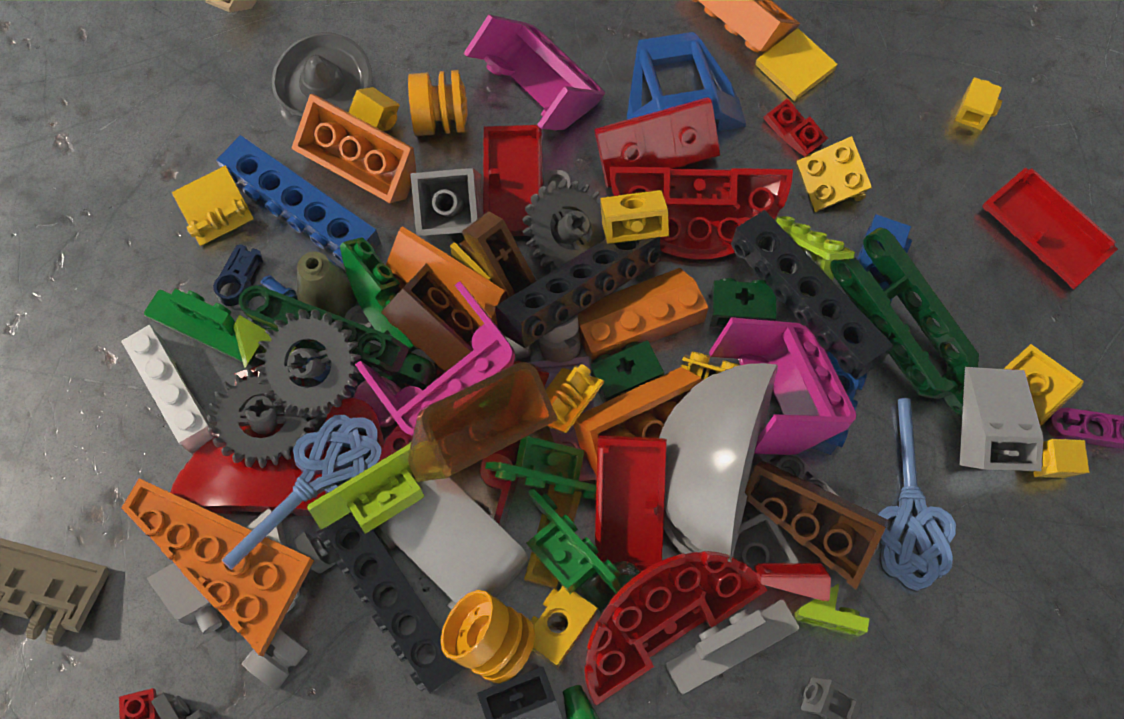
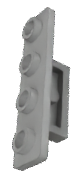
[666,600,799,694]

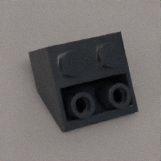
[477,667,563,719]

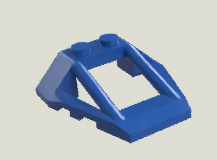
[627,32,746,132]

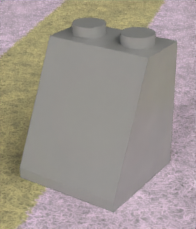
[411,168,483,236]

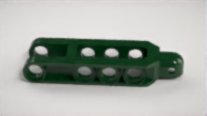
[830,227,979,416]
[239,285,437,390]

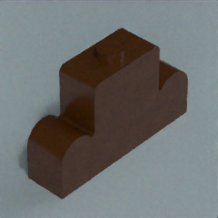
[459,212,537,299]

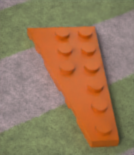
[121,478,314,657]

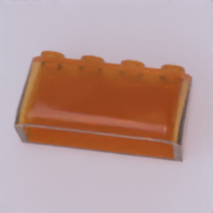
[408,362,558,482]

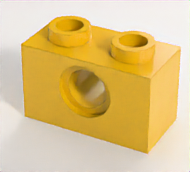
[600,190,669,244]
[530,586,598,668]

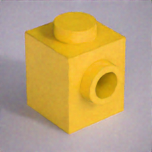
[954,77,1002,131]
[348,87,400,131]
[1033,439,1090,478]

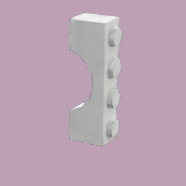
[121,325,215,453]

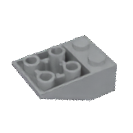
[960,367,1043,471]

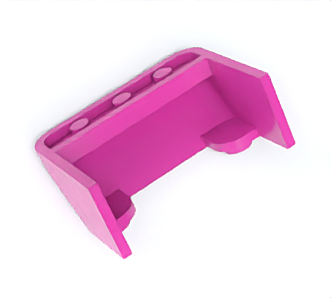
[464,15,605,131]
[355,281,515,437]
[709,318,856,455]

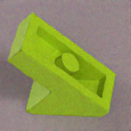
[234,315,296,368]
[793,584,869,636]

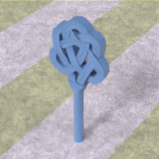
[877,398,956,591]
[222,415,382,570]

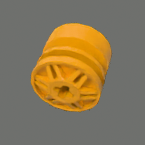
[408,70,468,137]
[441,590,535,684]

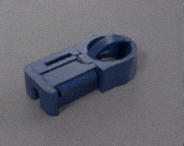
[213,244,263,306]

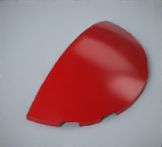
[610,167,793,260]
[170,424,340,516]
[585,551,768,706]

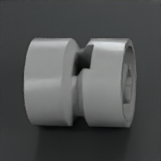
[539,314,581,362]
[242,627,308,691]

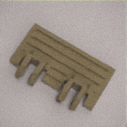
[0,538,110,645]

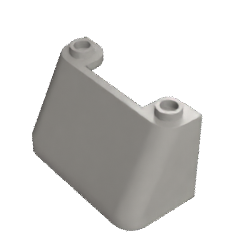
[378,462,529,610]

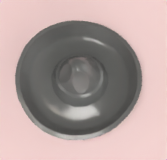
[271,32,372,118]

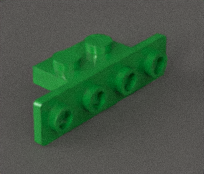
[144,288,260,365]
[485,436,596,501]
[526,488,622,594]

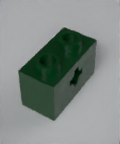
[710,278,776,327]
[590,340,665,403]

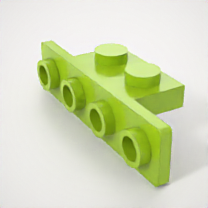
[775,216,855,281]
[307,435,438,534]

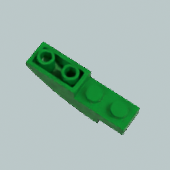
[340,237,418,352]

